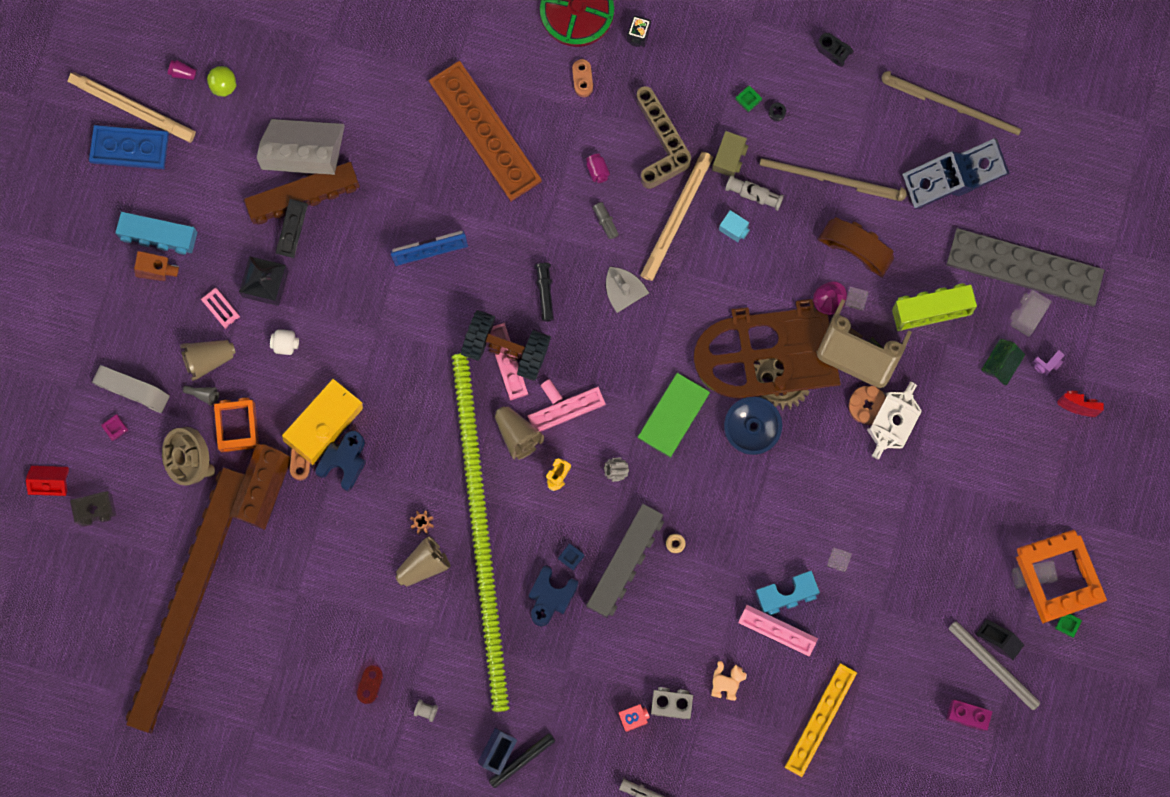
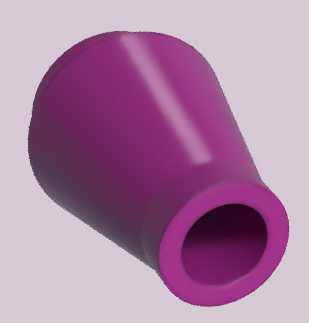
[168,60,197,80]

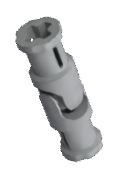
[725,175,784,211]

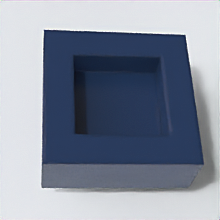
[558,543,585,571]

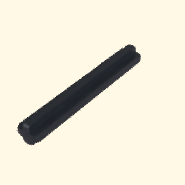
[489,733,555,788]

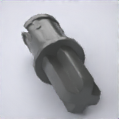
[592,202,618,239]

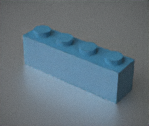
[116,212,198,255]

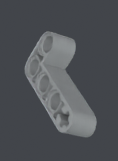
[92,365,170,413]

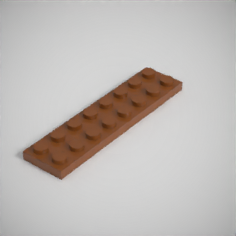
[428,61,542,202]

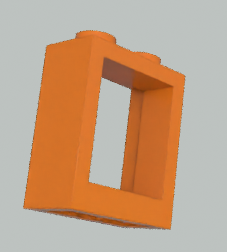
[214,398,259,452]

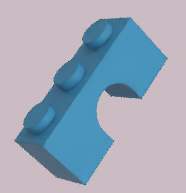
[755,571,820,615]

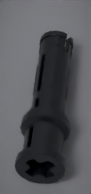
[534,263,554,322]

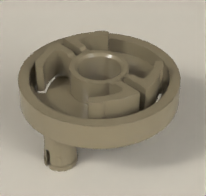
[162,427,215,486]

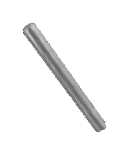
[949,621,1040,710]

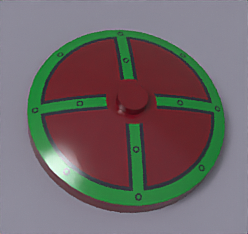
[540,0,614,47]

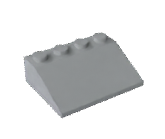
[257,119,345,175]

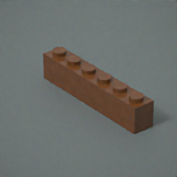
[244,162,360,225]

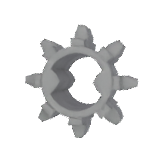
[604,457,629,482]

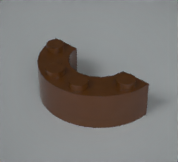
[817,217,894,278]

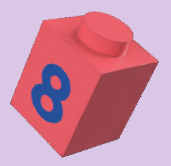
[619,704,650,732]

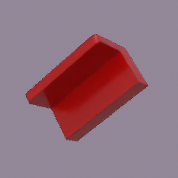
[26,466,69,496]

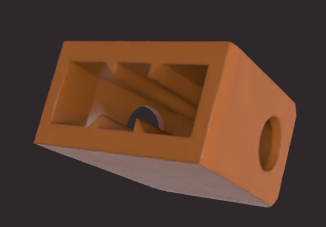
[134,251,179,281]

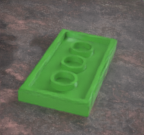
[638,373,710,458]

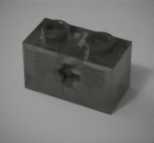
[70,491,116,527]

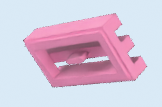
[201,288,240,329]

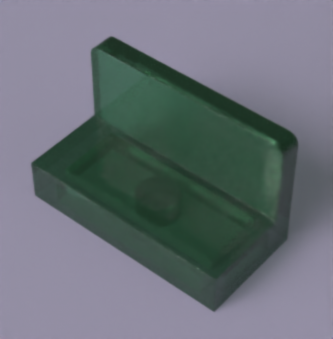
[981,338,1025,385]

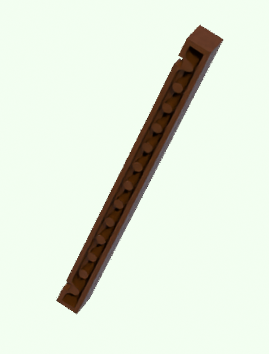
[126,467,245,734]

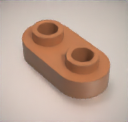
[572,59,593,97]
[290,448,310,481]

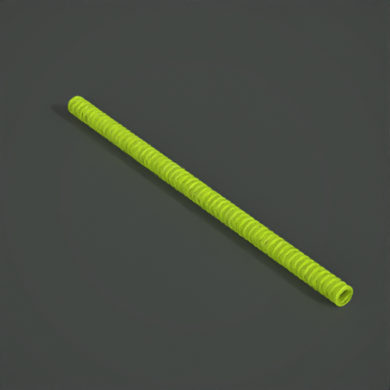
[452,353,510,712]

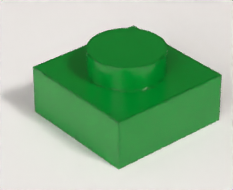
[735,85,762,113]
[1055,614,1082,638]

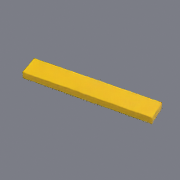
[784,663,857,777]

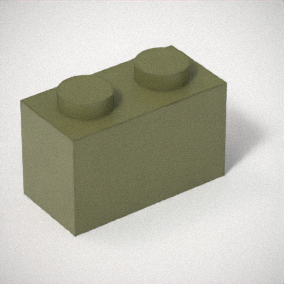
[712,131,749,176]

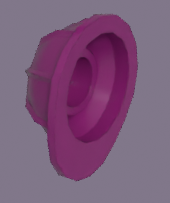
[813,282,847,315]

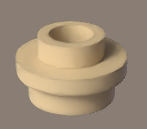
[666,534,685,553]

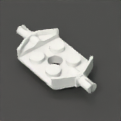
[867,382,921,460]

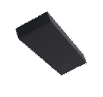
[276,198,308,258]

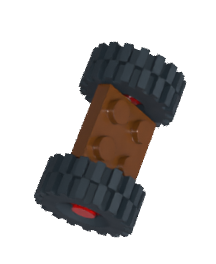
[461,310,551,381]

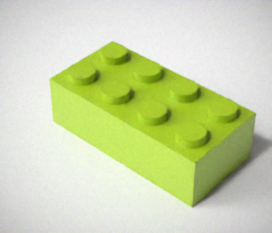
[892,283,977,331]

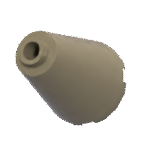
[180,340,236,381]
[495,406,544,460]
[395,536,451,587]

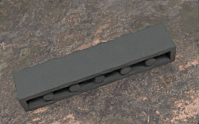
[586,504,665,618]

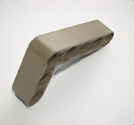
[637,86,691,189]

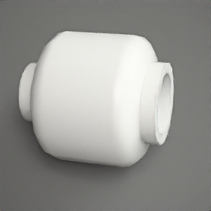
[270,329,299,355]

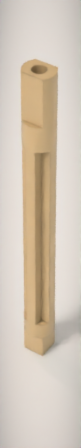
[68,72,196,143]
[640,152,713,281]

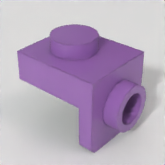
[1032,350,1064,376]

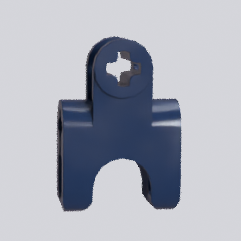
[316,431,366,492]
[529,565,579,627]

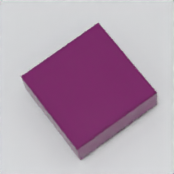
[101,414,128,441]

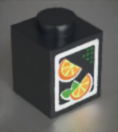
[627,15,651,47]

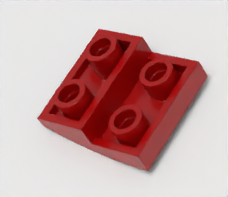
[1058,391,1104,417]

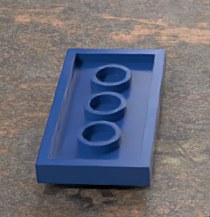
[89,125,169,170]

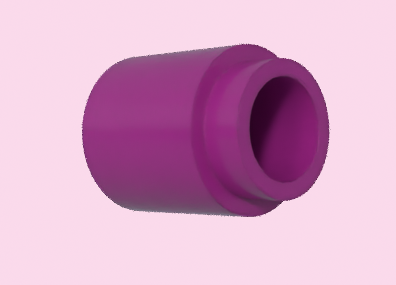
[586,154,610,183]

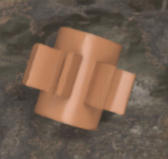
[410,511,434,535]

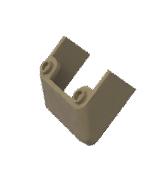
[817,299,912,388]

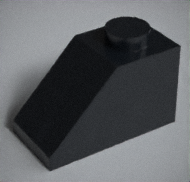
[975,619,1024,660]

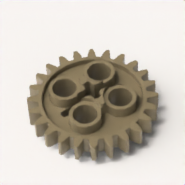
[754,358,809,411]

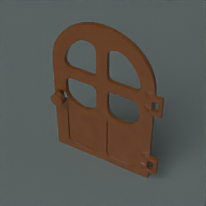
[694,299,841,398]

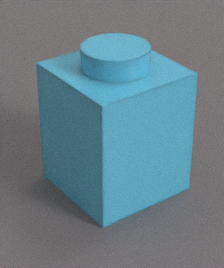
[719,210,750,242]

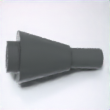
[183,386,219,406]

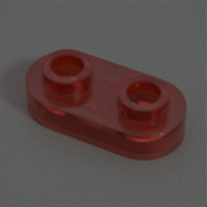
[357,665,383,704]

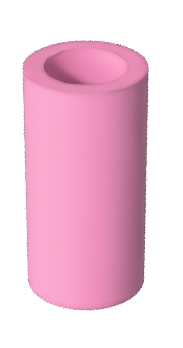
[541,379,563,405]

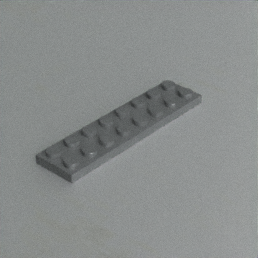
[946,228,1104,307]

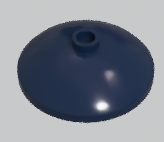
[724,397,782,455]

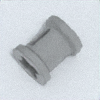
[414,699,438,722]

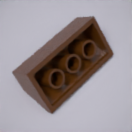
[229,444,291,530]

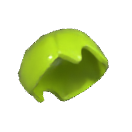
[207,66,236,96]

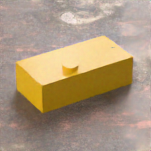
[282,379,363,465]

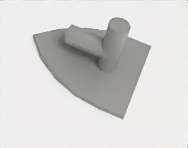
[606,267,649,313]

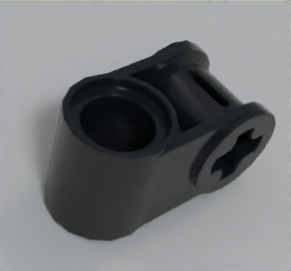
[817,33,854,67]

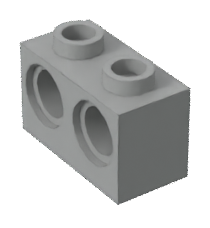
[651,687,693,720]

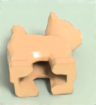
[711,661,747,701]

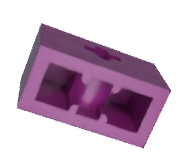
[946,700,993,732]

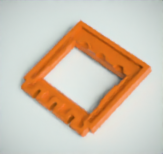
[1016,530,1107,624]

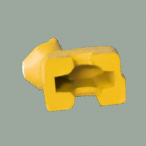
[546,458,571,491]

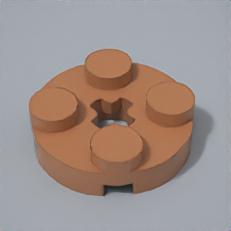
[849,386,886,425]

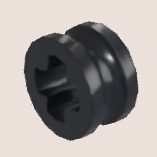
[769,103,786,122]

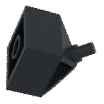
[239,256,289,306]

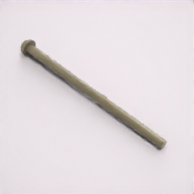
[881,71,1021,136]
[760,158,907,201]

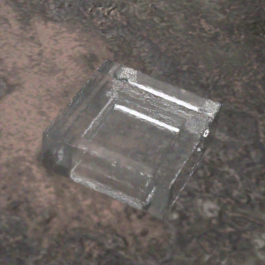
[845,287,868,311]
[827,547,852,572]

